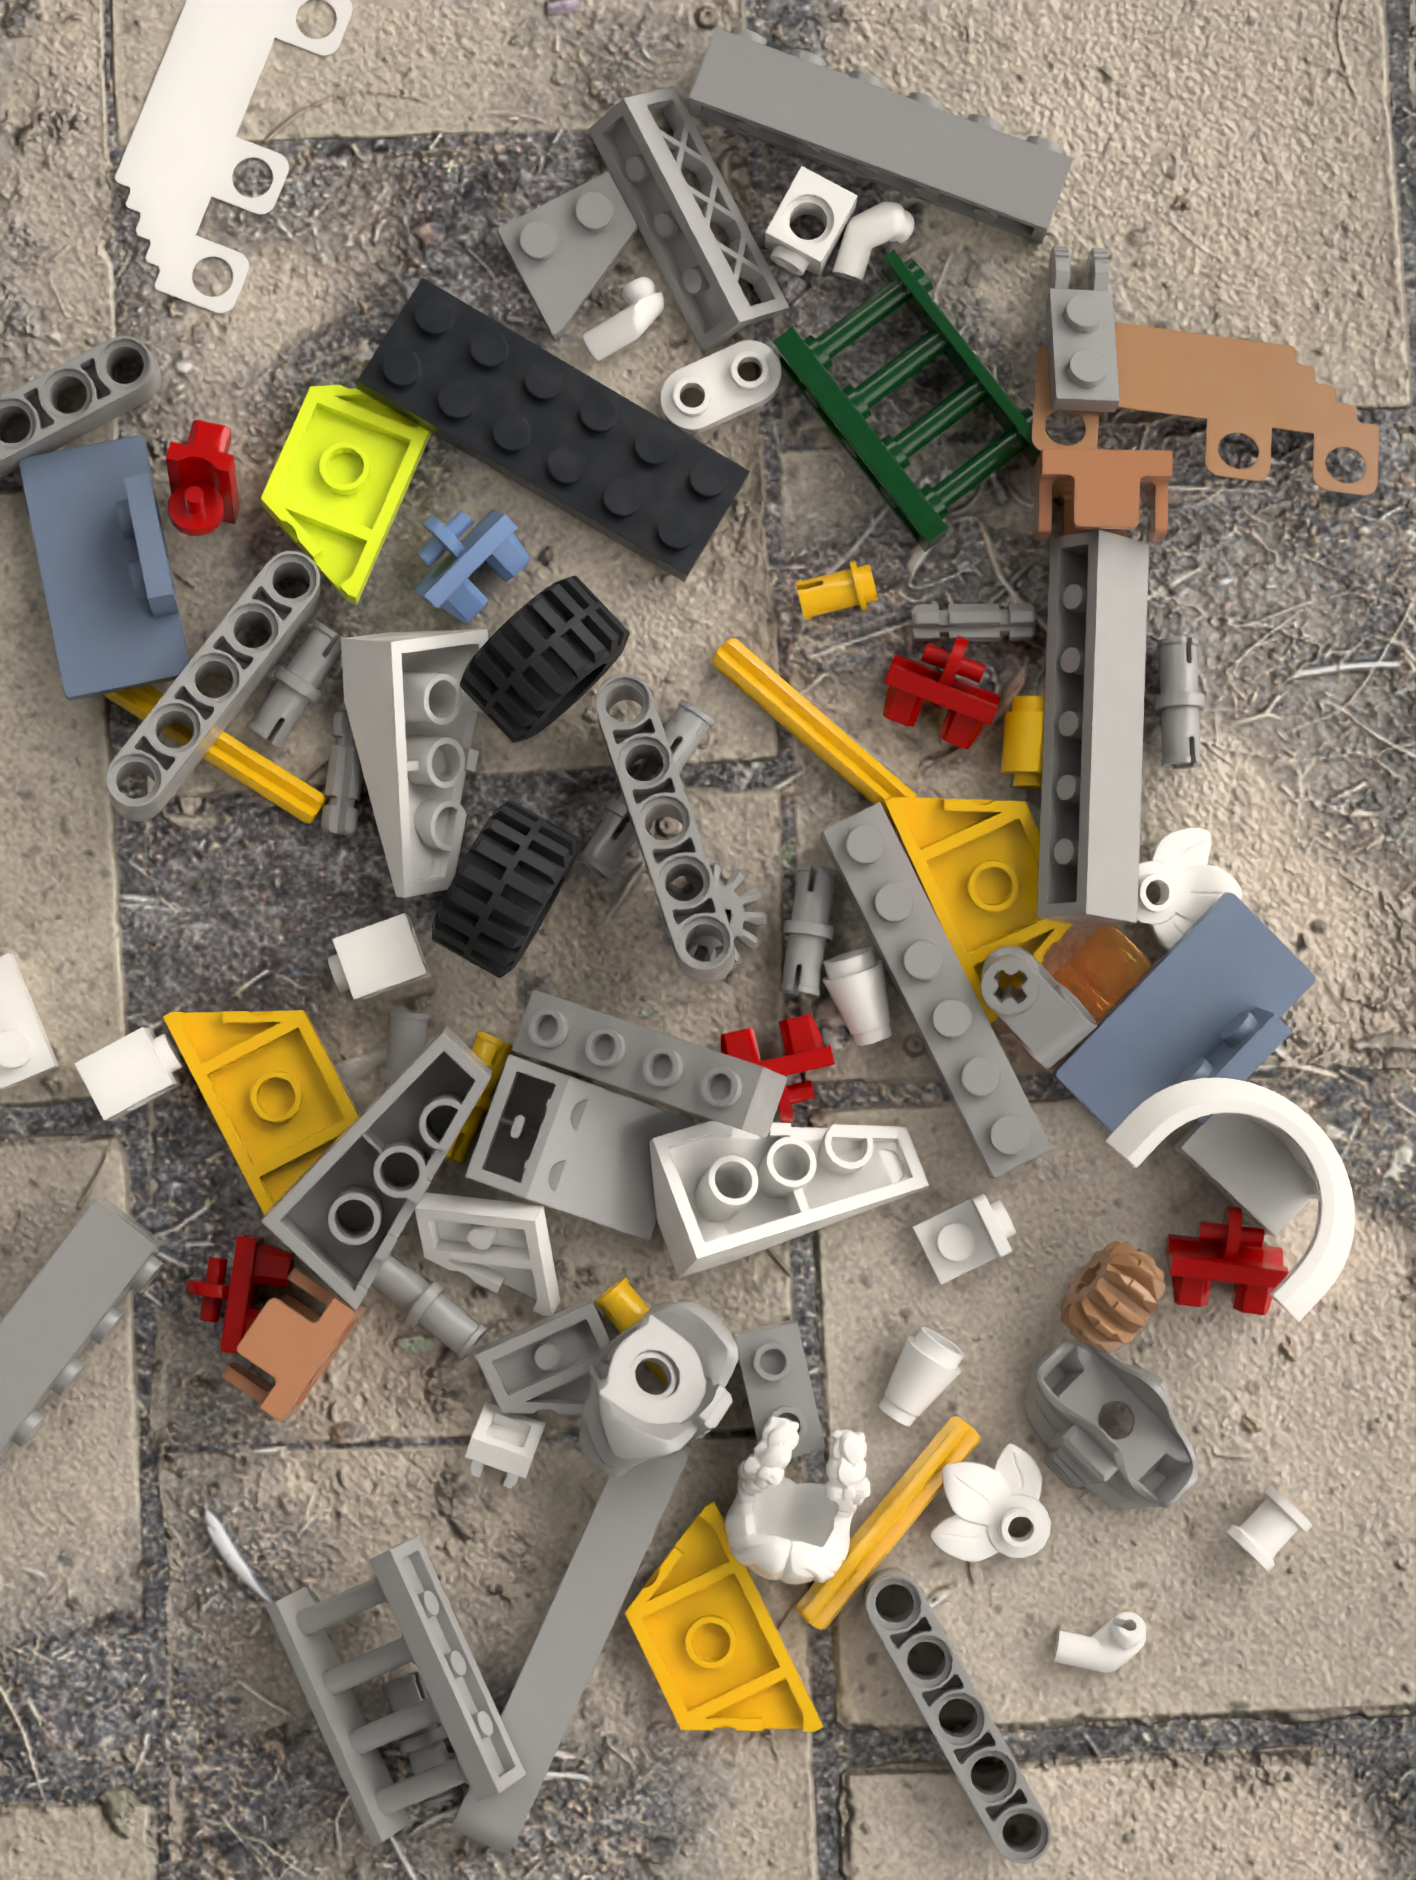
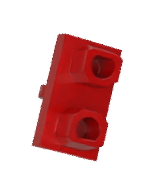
[166,420,240,536]
[883,635,1001,749]
[721,1014,835,1123]
[1165,1206,1289,1315]
[185,1234,295,1354]

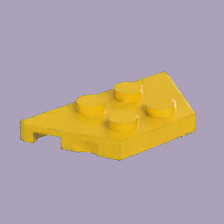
[882,796,1072,1023]
[163,1010,359,1236]
[625,1500,823,1732]

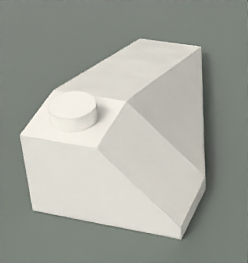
[341,629,488,898]
[649,1121,929,1278]

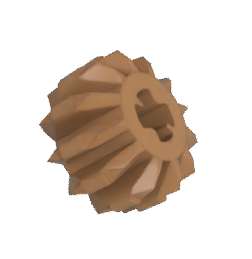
[1060,1241,1166,1353]

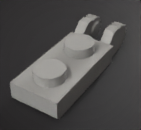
[1045,246,1120,412]

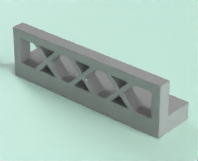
[588,86,790,351]

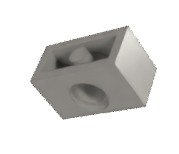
[734,1319,826,1458]

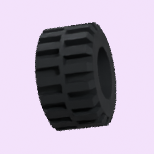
[459,576,630,743]
[432,800,579,978]

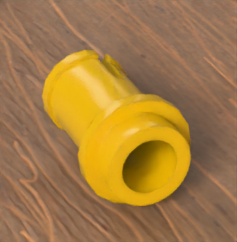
[795,561,879,621]

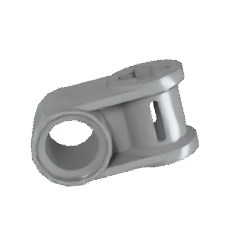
[981,945,1097,1069]

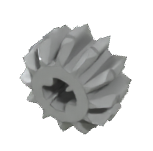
[658,862,767,967]

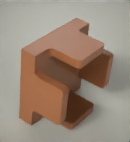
[1031,448,1173,543]
[221,1266,367,1422]

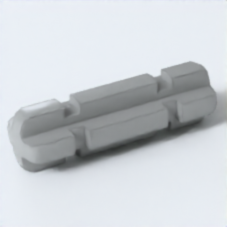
[911,603,1036,642]
[321,710,363,836]

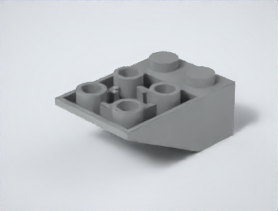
[465,1055,693,1241]

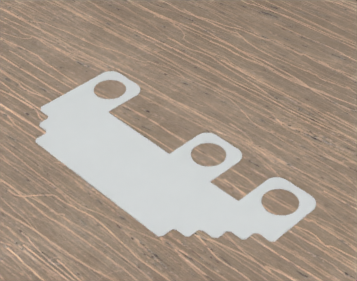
[115,0,353,314]

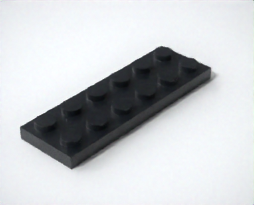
[357,278,750,582]

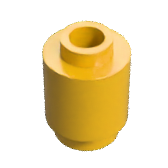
[1001,696,1045,790]

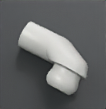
[832,201,915,282]
[583,277,664,361]
[1053,1612,1146,1673]

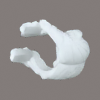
[724,1415,870,1585]

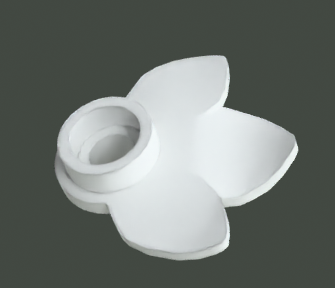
[1137,828,1243,951]
[930,1443,1051,1562]

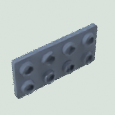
[19,435,190,701]
[1053,892,1315,1134]

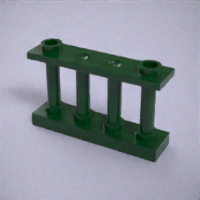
[772,249,1050,552]

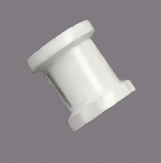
[1226,1485,1313,1572]

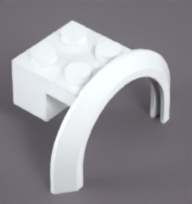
[1105,1078,1355,1322]

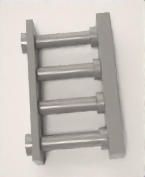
[266,1535,526,1846]

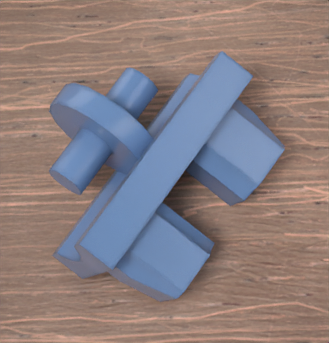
[413,509,531,624]

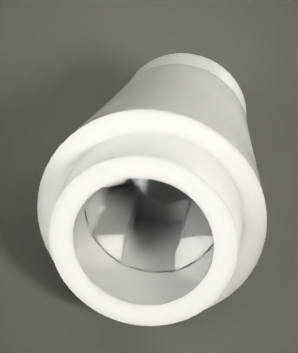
[822,947,892,1046]
[879,1327,965,1427]

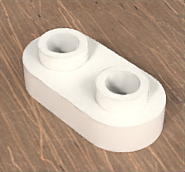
[661,340,781,434]

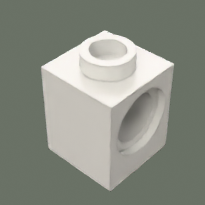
[764,166,858,277]
[327,913,431,1002]
[74,1027,183,1121]

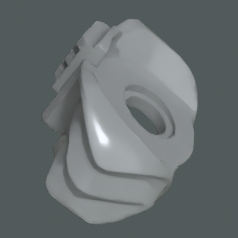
[579,1301,739,1478]
[1024,1339,1198,1509]

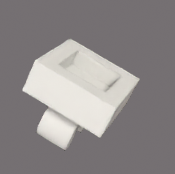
[465,1402,546,1489]

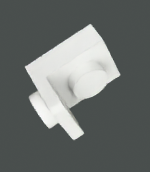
[912,1193,1017,1285]

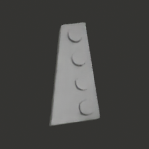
[261,1026,492,1311]

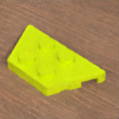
[261,385,432,605]

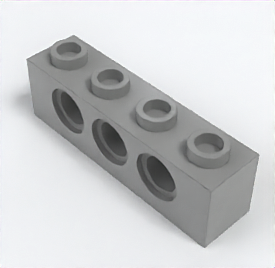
[512,989,788,1139]

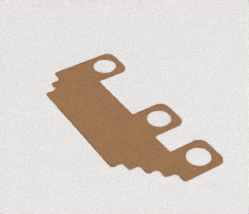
[1032,322,1379,496]

